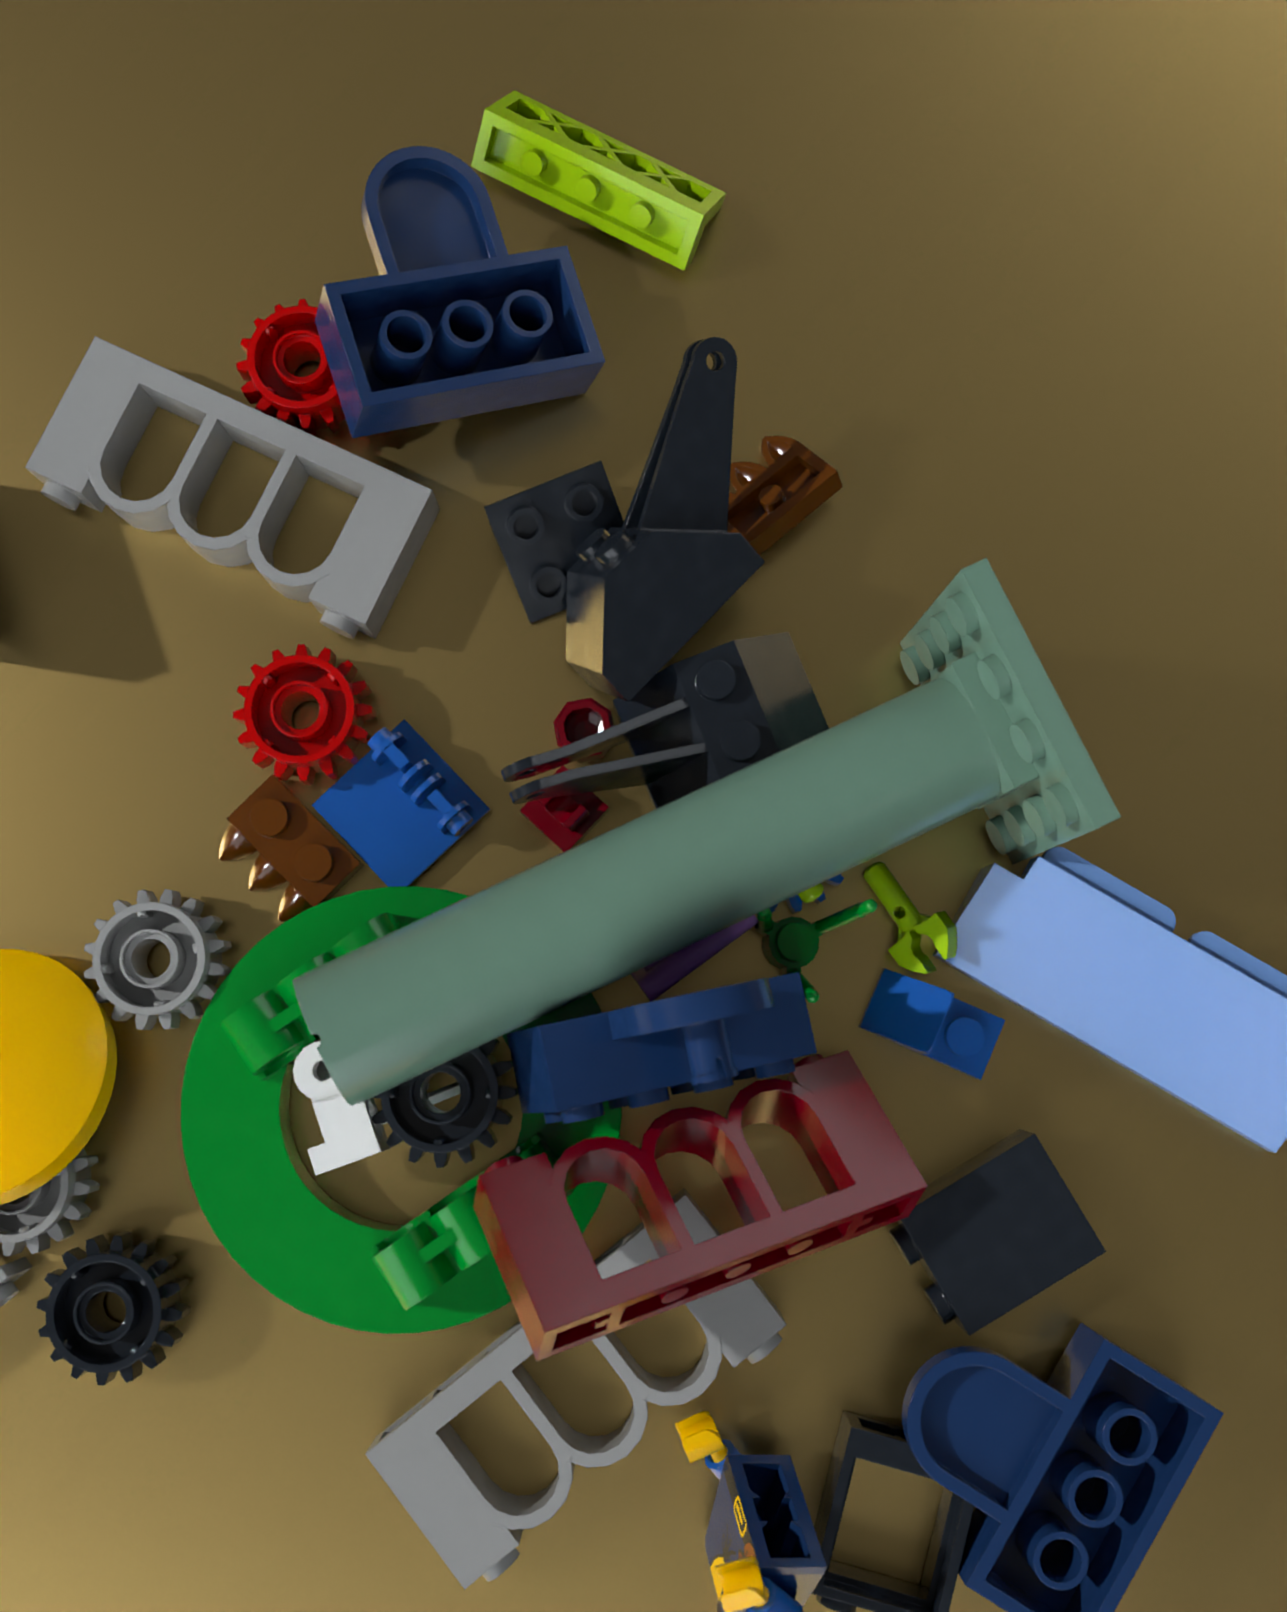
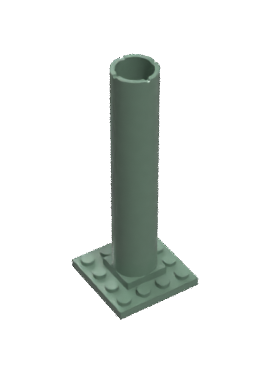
[293,558,1121,1106]

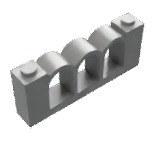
[25,336,440,639]
[365,1188,787,1589]

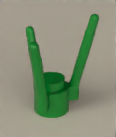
[755,899,878,1003]

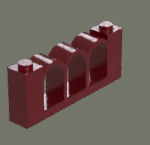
[473,1050,927,1361]

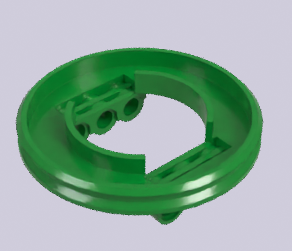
[181,886,622,1334]

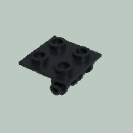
[484,460,624,623]

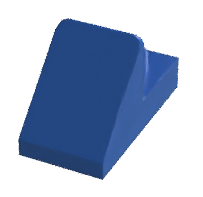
[858,968,1005,1080]

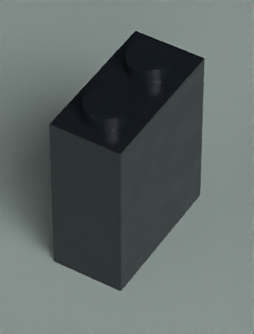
[889,1129,1106,1336]

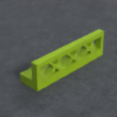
[471,90,726,271]

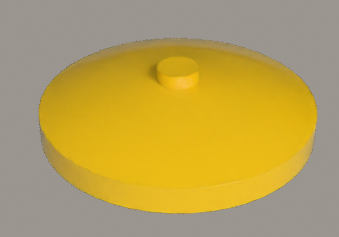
[0,949,117,1205]

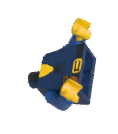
[675,1411,827,1612]

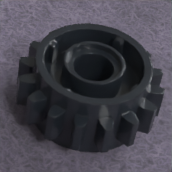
[372,1038,518,1168]
[37,1231,191,1386]

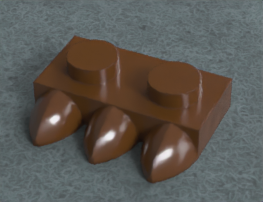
[727,436,843,555]
[219,774,364,922]

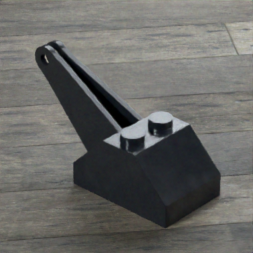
[566,337,765,702]
[501,632,829,810]

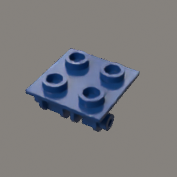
[312,719,490,887]

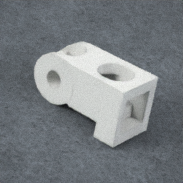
[293,1041,391,1176]

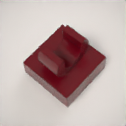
[520,765,610,852]

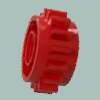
[236,299,346,436]
[233,644,377,785]

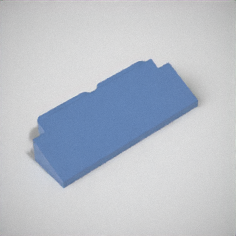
[932,847,1287,1153]

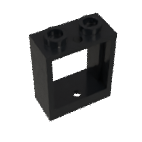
[812,1410,974,1612]

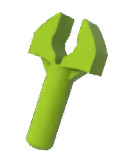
[863,862,957,974]

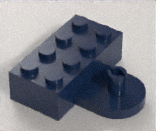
[315,146,606,438]
[507,972,817,1124]
[902,1323,1224,1612]

